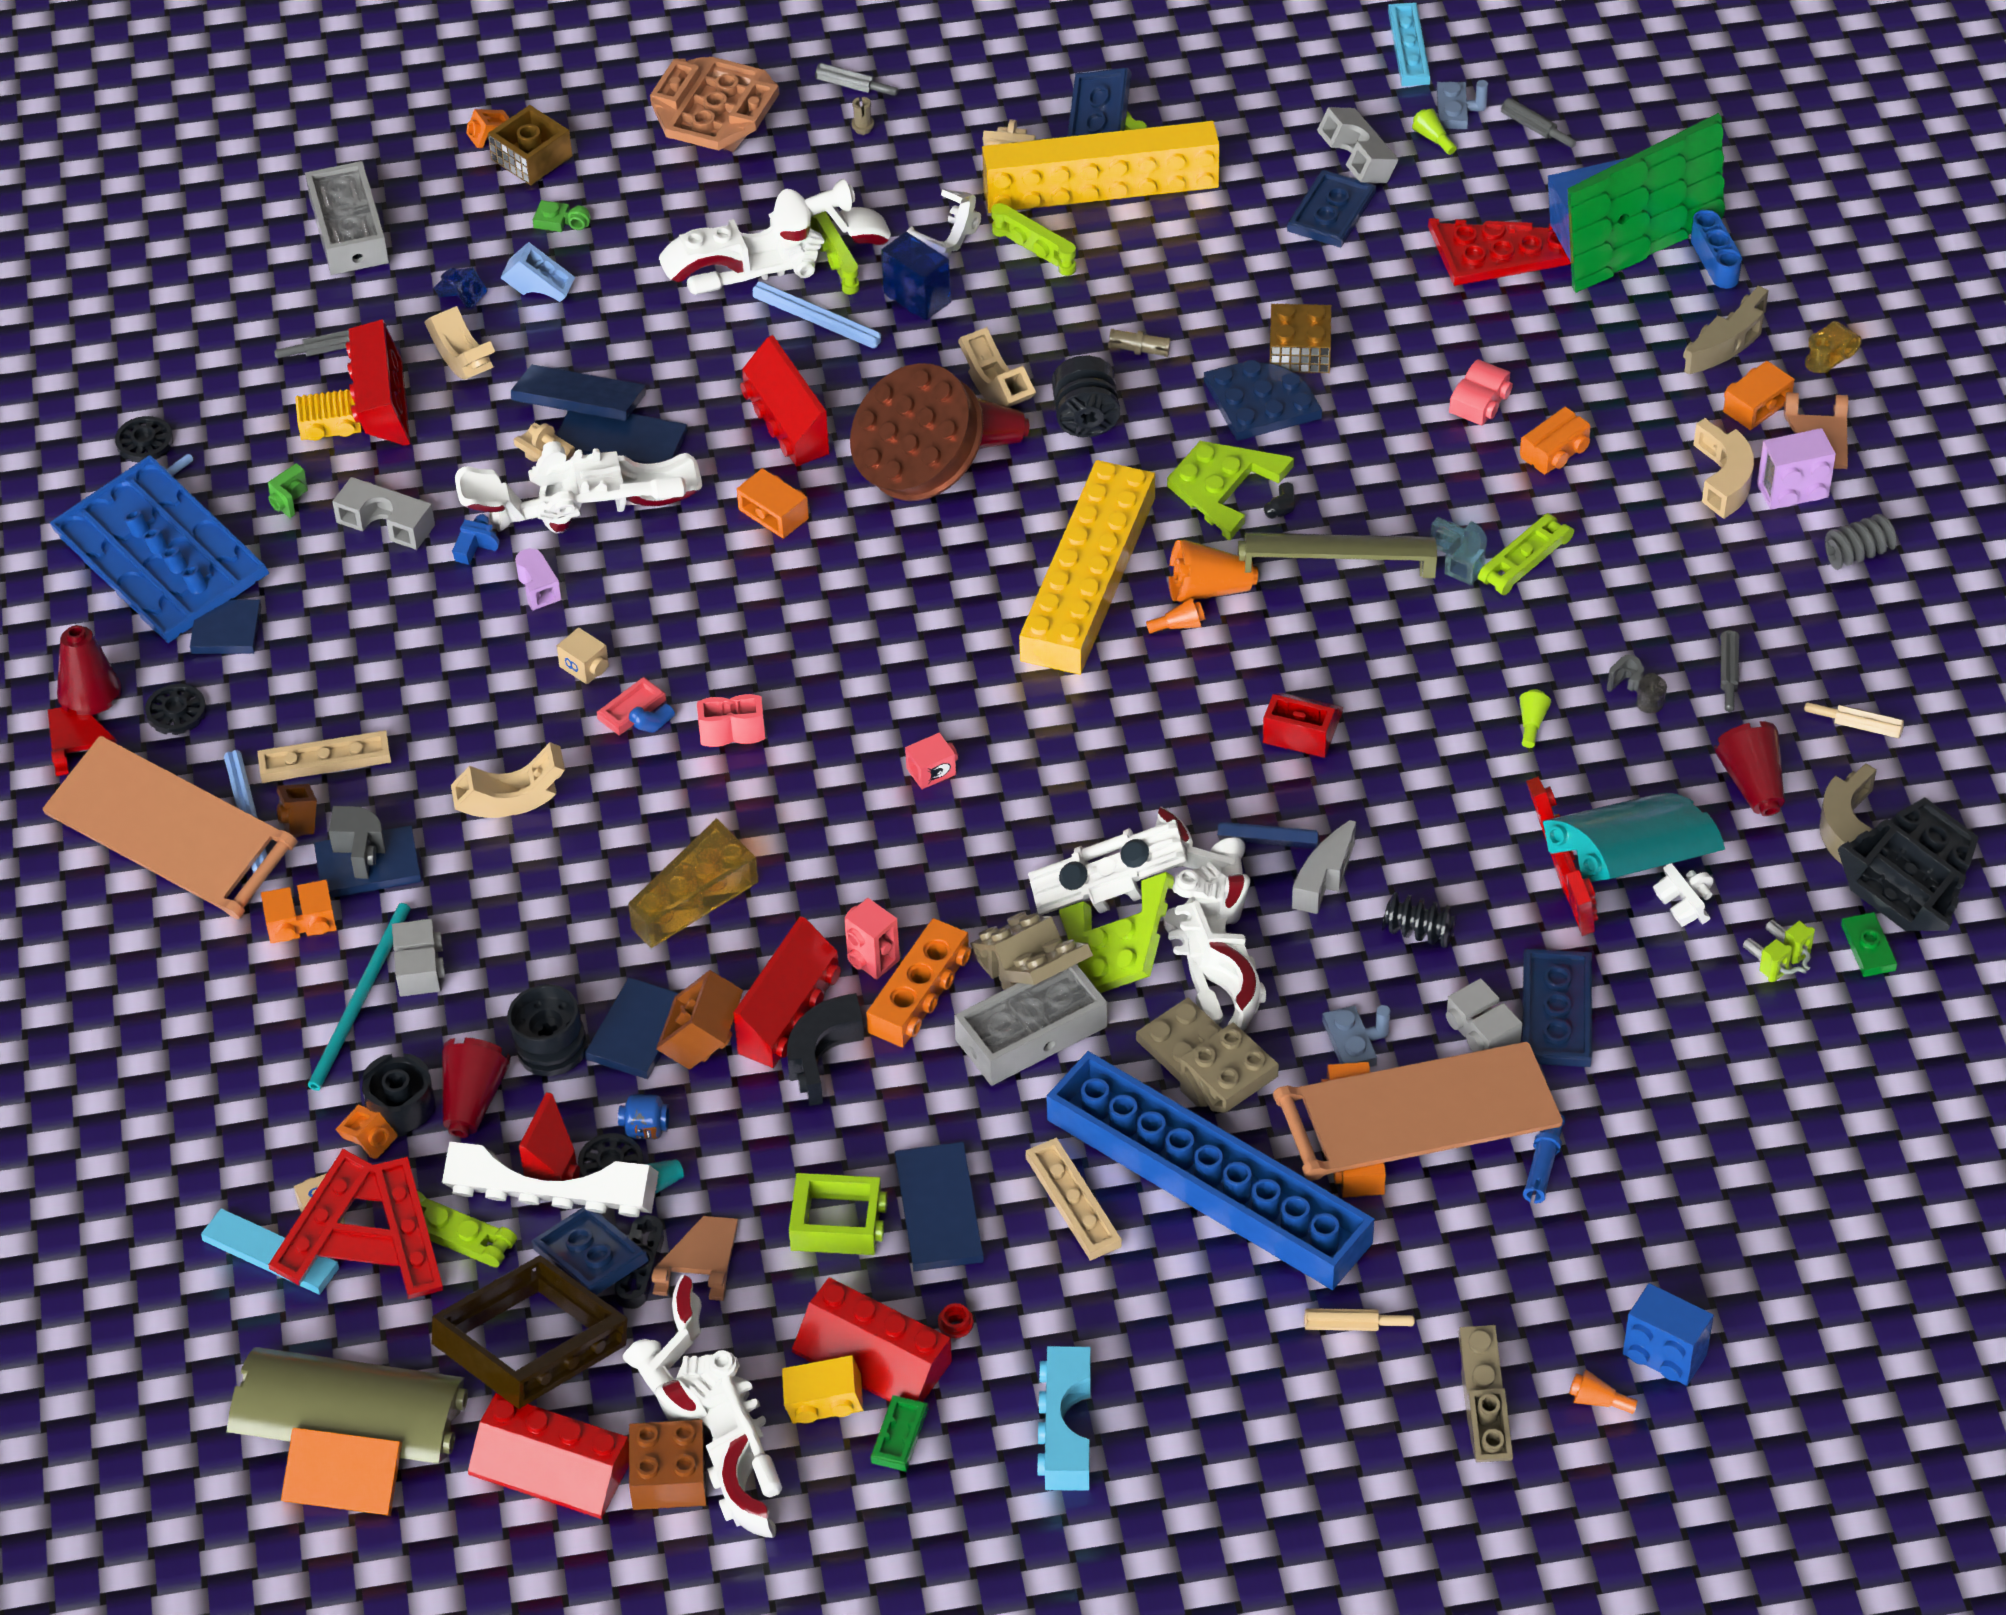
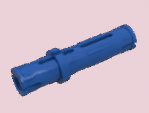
[1523,1113,1565,1204]

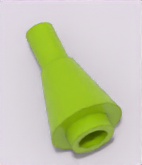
[1412,108,1457,155]
[1519,689,1551,748]

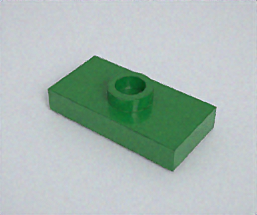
[1841,912,1897,977]
[871,1395,928,1472]

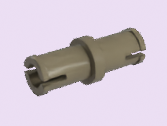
[1108,329,1171,357]

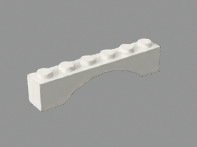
[442,1142,659,1217]

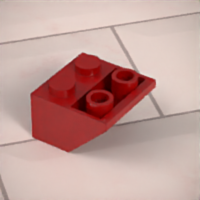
[1263,693,1343,758]

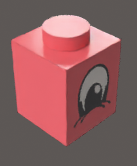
[905,732,958,789]

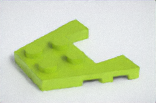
[1167,441,1294,540]
[1059,872,1174,993]

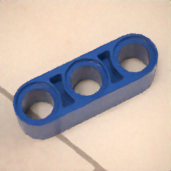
[1690,210,1742,289]

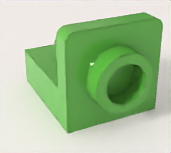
[268,463,308,518]

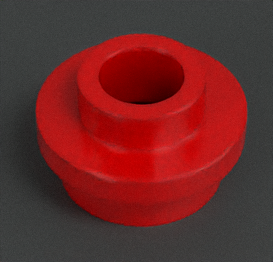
[938,1303,974,1338]

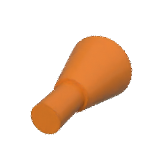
[1146,598,1205,634]
[1569,1369,1638,1414]

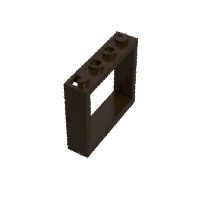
[432,1255,628,1409]

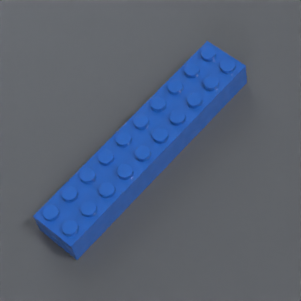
[1046,1051,1375,1290]

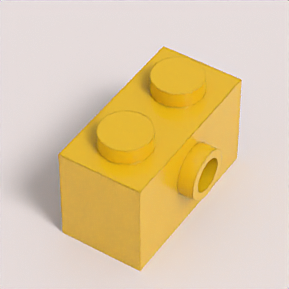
[782,1355,863,1424]

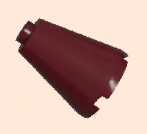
[977,397,1029,449]
[57,625,121,715]
[1714,721,1785,816]
[442,1038,511,1138]

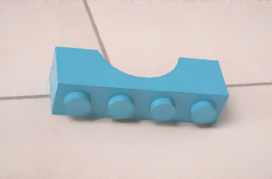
[1038,1346,1091,1490]

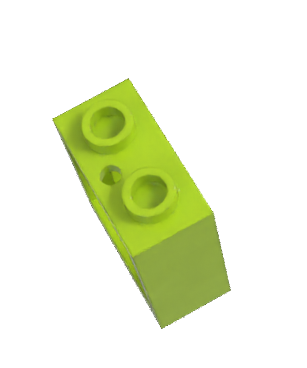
[789,1173,887,1255]

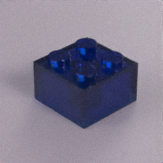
[881,231,951,321]

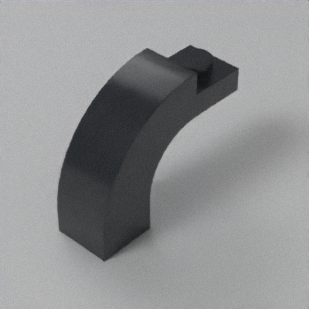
[787,993,864,1106]

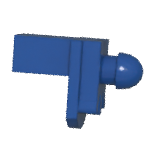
[452,514,500,565]

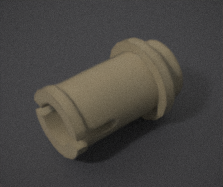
[851,97,874,135]

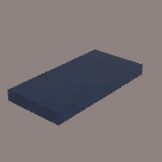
[511,364,646,421]
[556,411,688,464]
[1522,949,1592,1067]
[895,1142,984,1272]

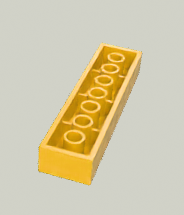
[982,121,1219,213]
[1019,460,1155,675]

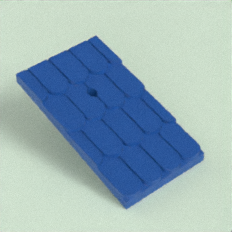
[49,455,269,643]

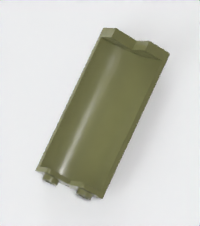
[1238,533,1437,578]
[227,1347,468,1464]

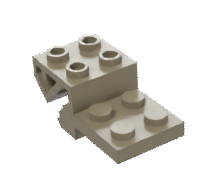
[970,912,1093,990]
[1136,997,1279,1113]

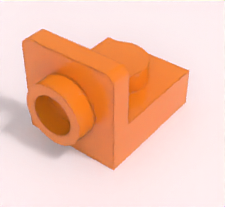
[466,109,509,148]
[335,1105,397,1159]

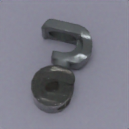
[1607,655,1667,713]

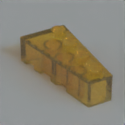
[628,818,758,948]

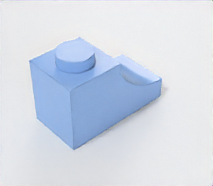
[501,242,575,302]

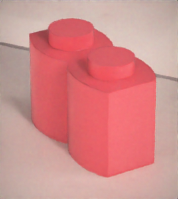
[1449,359,1513,426]
[697,694,765,747]

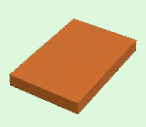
[281,1428,402,1516]

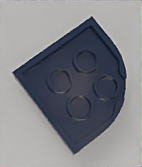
[1204,360,1322,441]

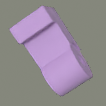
[515,548,561,611]

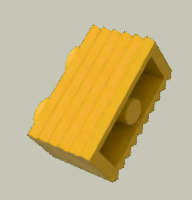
[295,389,362,441]

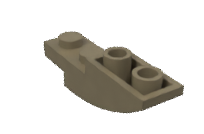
[1683,286,1769,374]
[1458,1325,1513,1463]

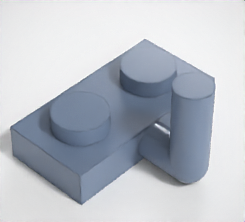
[1437,80,1488,129]
[1322,1005,1390,1067]

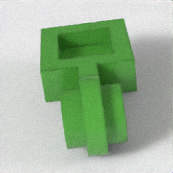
[533,200,591,232]

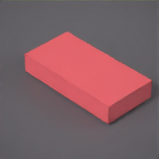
[597,677,666,736]

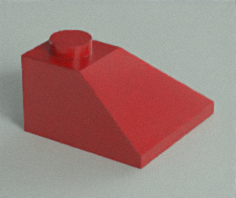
[519,1092,580,1181]

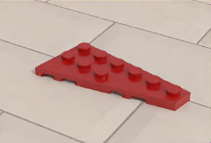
[1428,218,1571,286]

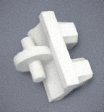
[1653,863,1713,927]

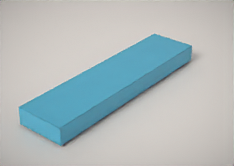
[1388,3,1430,86]
[201,1208,339,1295]

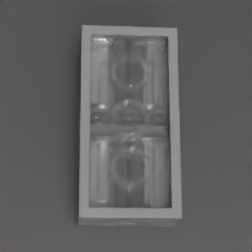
[305,161,389,275]
[954,964,1107,1086]

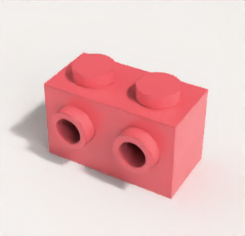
[844,898,900,980]

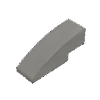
[1292,820,1356,914]

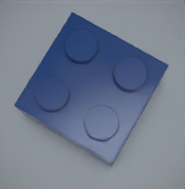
[1623,1283,1714,1386]

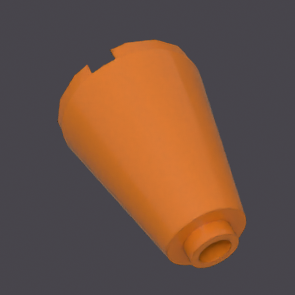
[1169,539,1258,603]

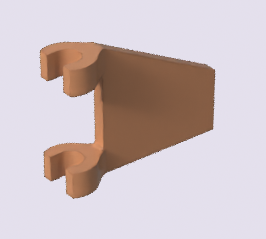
[1784,392,1848,469]
[652,1216,738,1301]

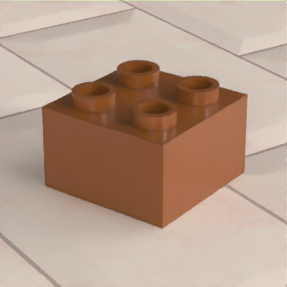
[656,970,743,1070]
[629,1420,706,1510]

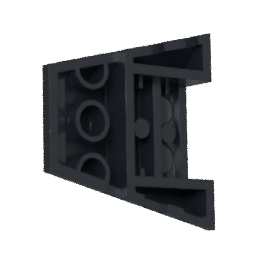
[1838,797,1979,931]

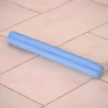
[752,282,882,349]
[224,750,267,873]

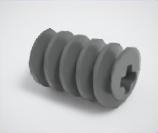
[1825,514,1896,570]

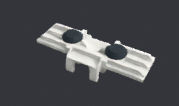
[1028,820,1187,916]

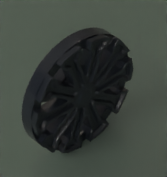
[115,416,173,463]
[145,684,206,735]
[578,1133,644,1178]

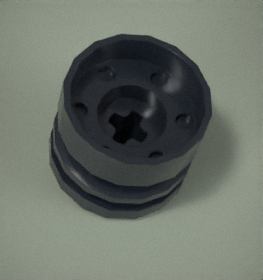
[1052,355,1120,438]
[507,984,588,1077]

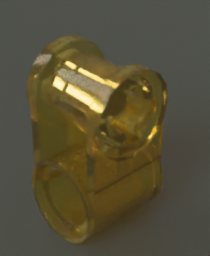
[1805,321,1861,373]

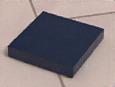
[190,600,262,654]

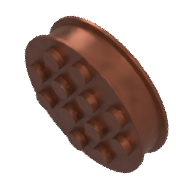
[850,363,984,501]

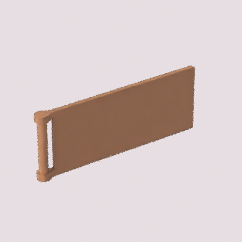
[43,736,298,920]
[1273,1042,1563,1181]

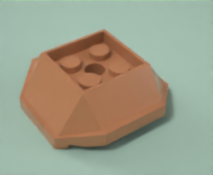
[650,57,779,152]

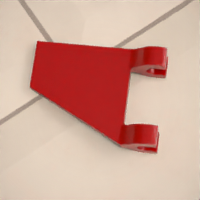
[48,707,117,776]

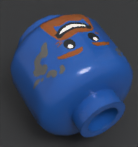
[618,1094,669,1140]

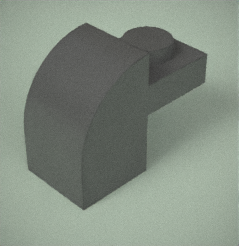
[329,806,386,879]

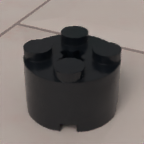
[362,1053,436,1137]

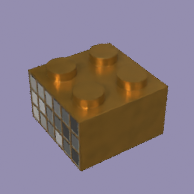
[488,105,573,185]
[1269,304,1331,373]

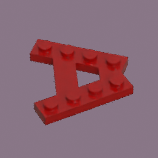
[1526,776,1598,936]
[268,1149,443,1299]

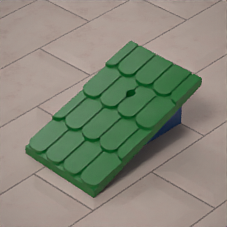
[1548,113,1725,293]

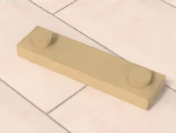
[257,730,391,783]
[1026,1137,1122,1261]

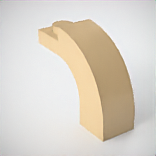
[424,306,495,380]
[958,327,1036,407]
[1694,418,1754,519]
[451,742,565,818]

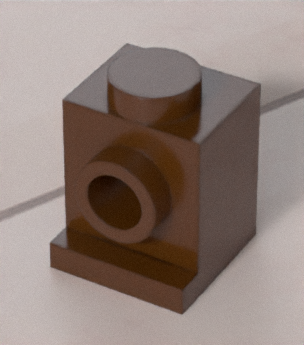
[277,784,317,837]

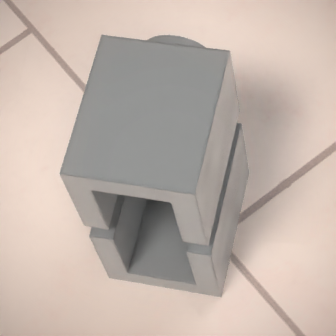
[392,919,445,997]
[1446,978,1522,1052]

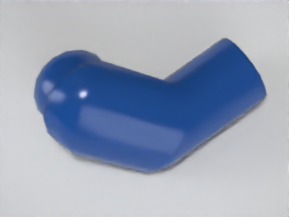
[629,704,675,733]

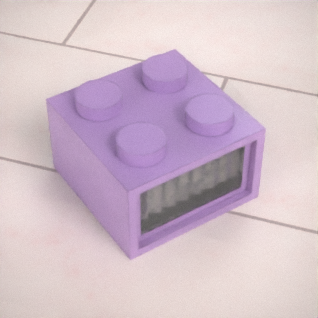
[1757,428,1836,510]

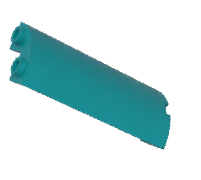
[1543,793,1725,882]

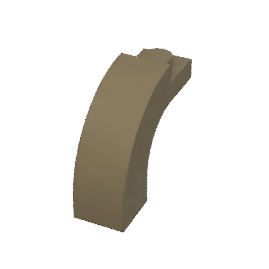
[1819,763,1876,864]

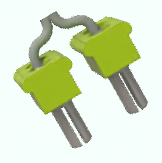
[1743,920,1815,982]

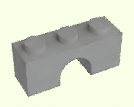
[1317,107,1399,183]
[332,477,435,550]

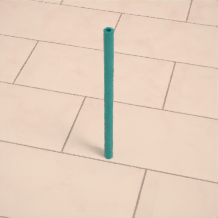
[308,903,411,1091]

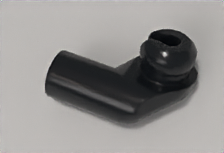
[1264,482,1295,519]

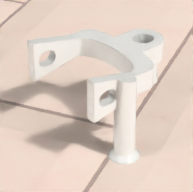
[904,190,981,257]

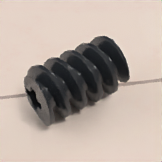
[1382,891,1457,948]

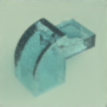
[1430,517,1487,586]

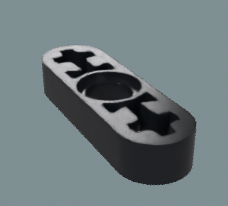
[615,1215,664,1309]

